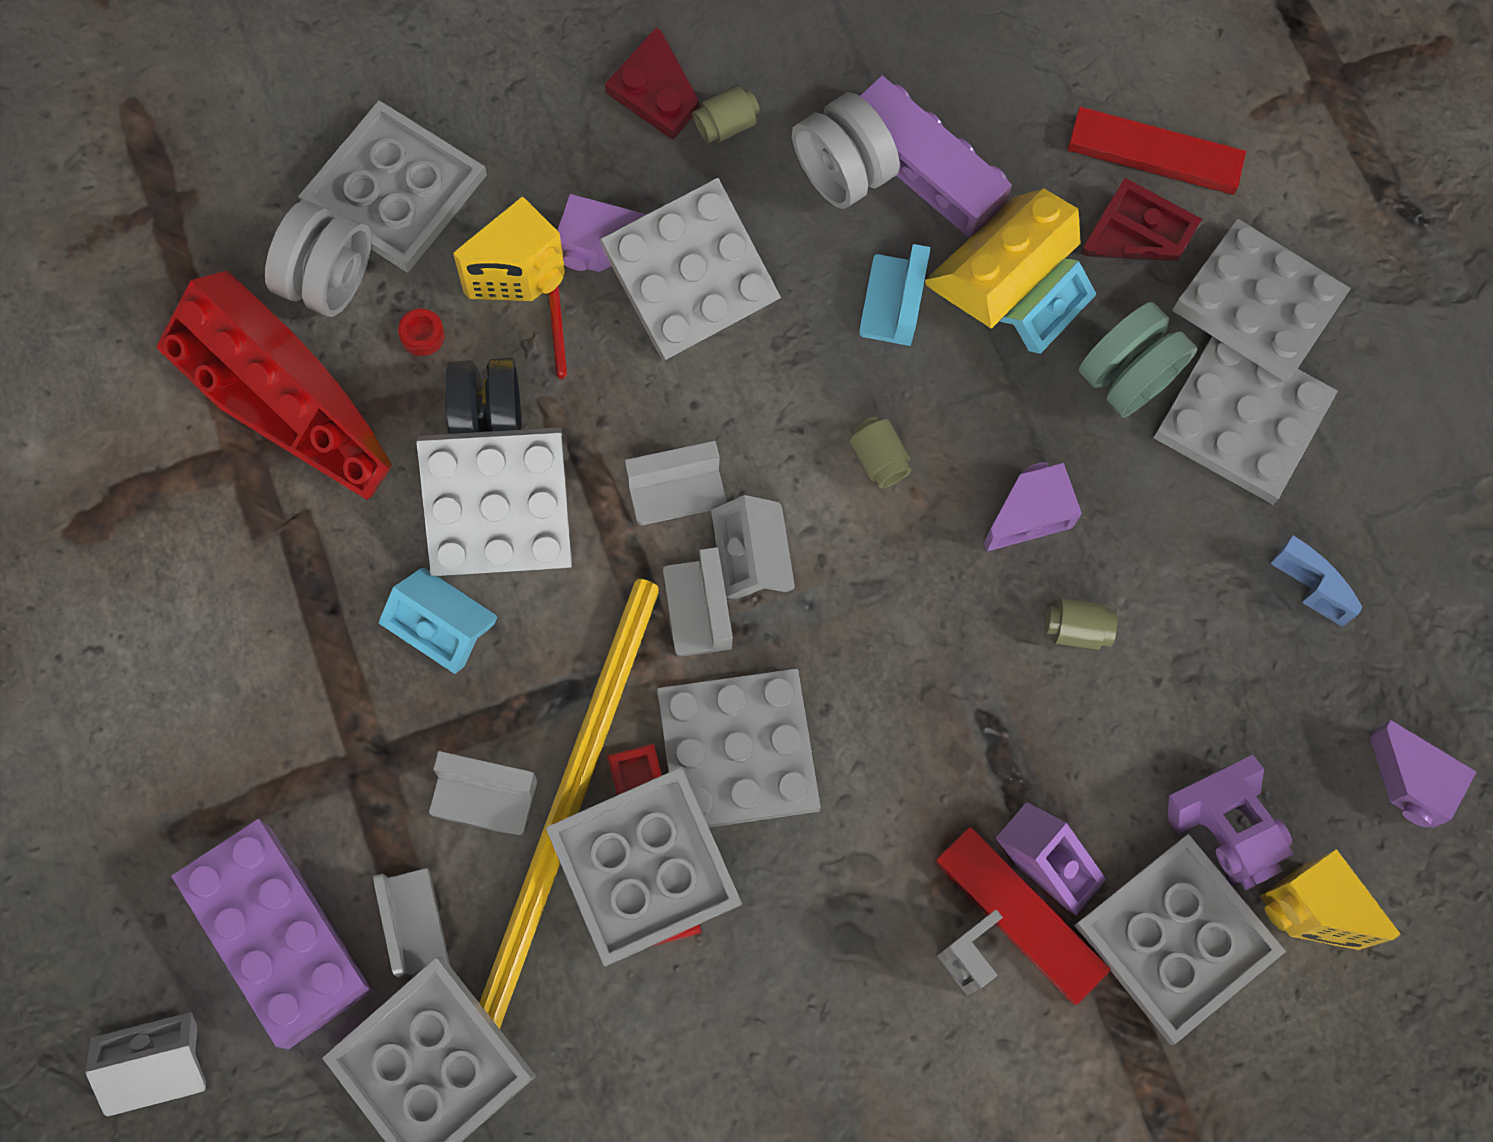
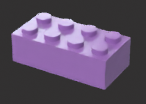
[171,819,374,1050]

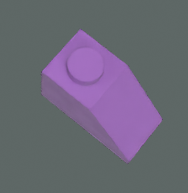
[557,194,647,272]
[984,462,1082,552]
[1370,720,1476,828]
[996,802,1106,916]

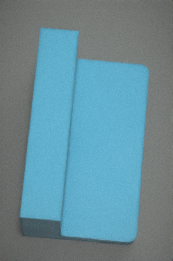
[859,244,930,346]
[999,258,1096,354]
[378,568,497,674]

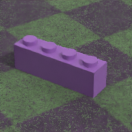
[860,75,1012,238]

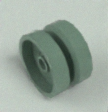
[1079,302,1197,418]

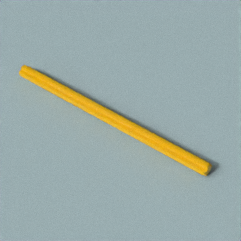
[479,579,659,1029]

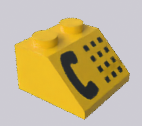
[453,196,565,301]
[1260,849,1400,950]

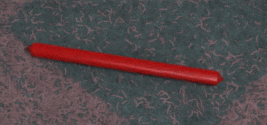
[548,285,567,380]

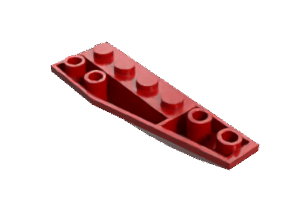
[156,270,393,500]

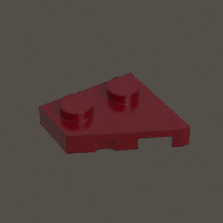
[605,27,699,140]
[1081,178,1202,261]

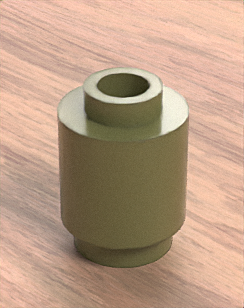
[692,85,760,144]
[849,417,912,488]
[1045,598,1118,650]

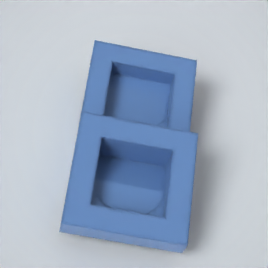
[1270,535,1362,627]

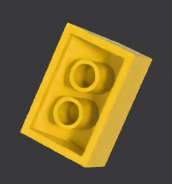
[925,188,1081,329]

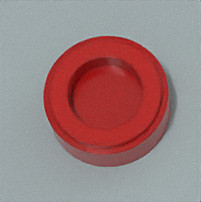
[398,308,445,356]

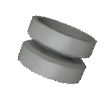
[792,92,900,209]
[265,200,371,317]

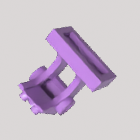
[1167,755,1293,890]

